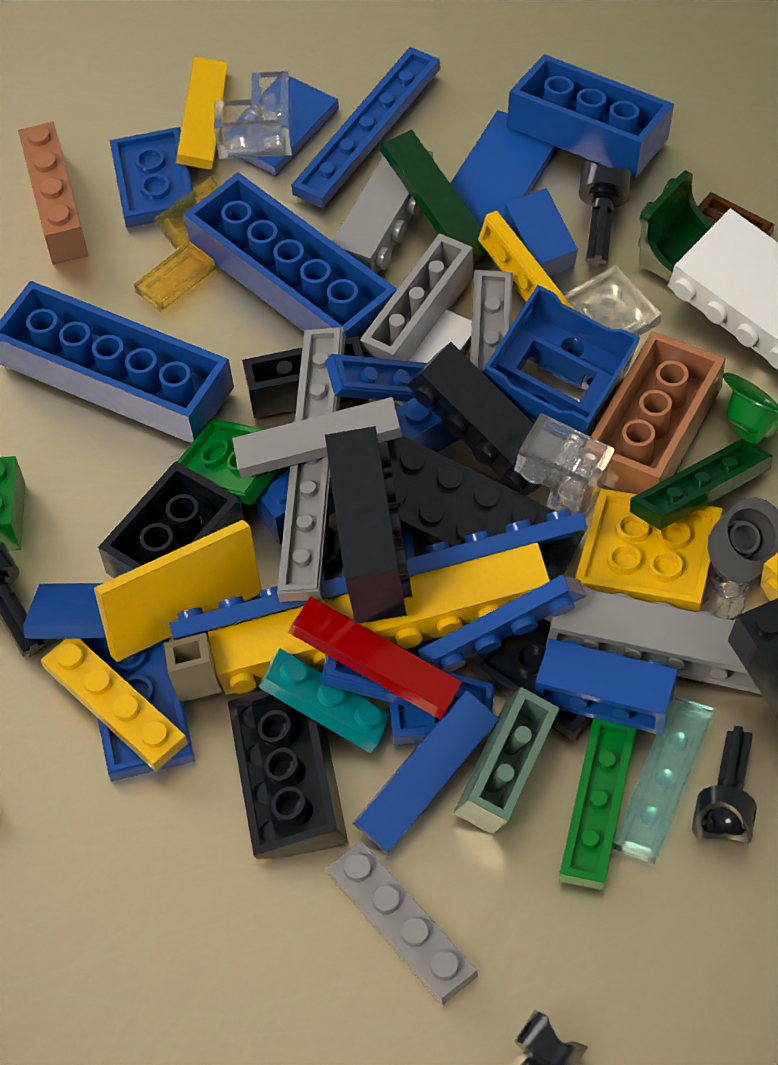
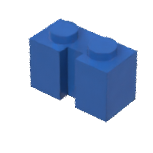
[503,188,578,277]

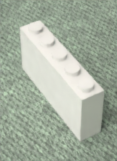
[667,208,778,369]

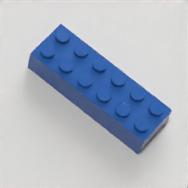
[183,172,397,341]
[0,280,234,443]

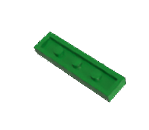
[559,718,637,890]

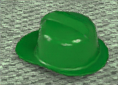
[723,373,778,445]

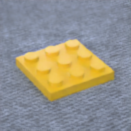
[575,488,723,612]

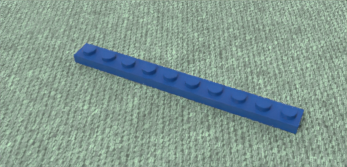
[169,509,587,640]

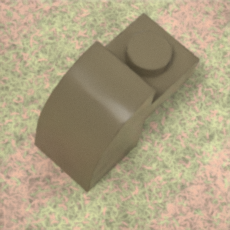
[164,632,223,703]

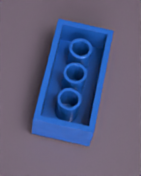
[506,54,674,178]

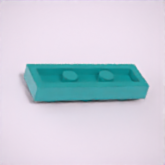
[259,648,390,753]

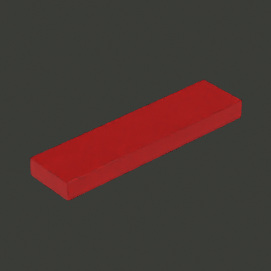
[288,596,462,720]

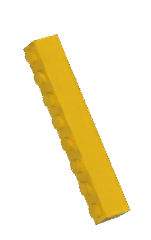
[208,542,550,695]

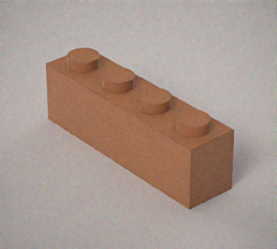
[18,121,89,265]

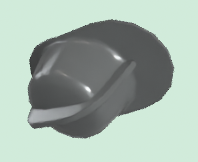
[707,497,778,584]

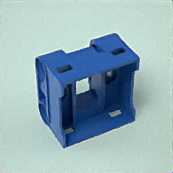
[483,285,640,459]

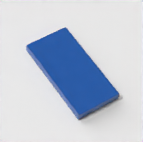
[450,110,558,228]
[82,638,195,782]

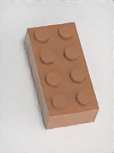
[583,331,726,494]

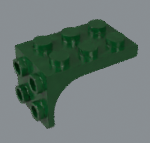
[638,170,714,281]

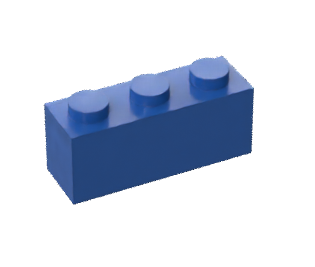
[535,638,678,736]

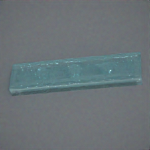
[613,695,714,864]

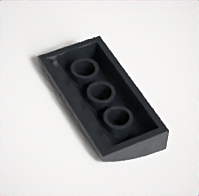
[227,690,348,859]

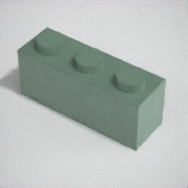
[453,687,559,834]

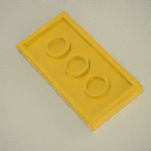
[94,520,262,662]

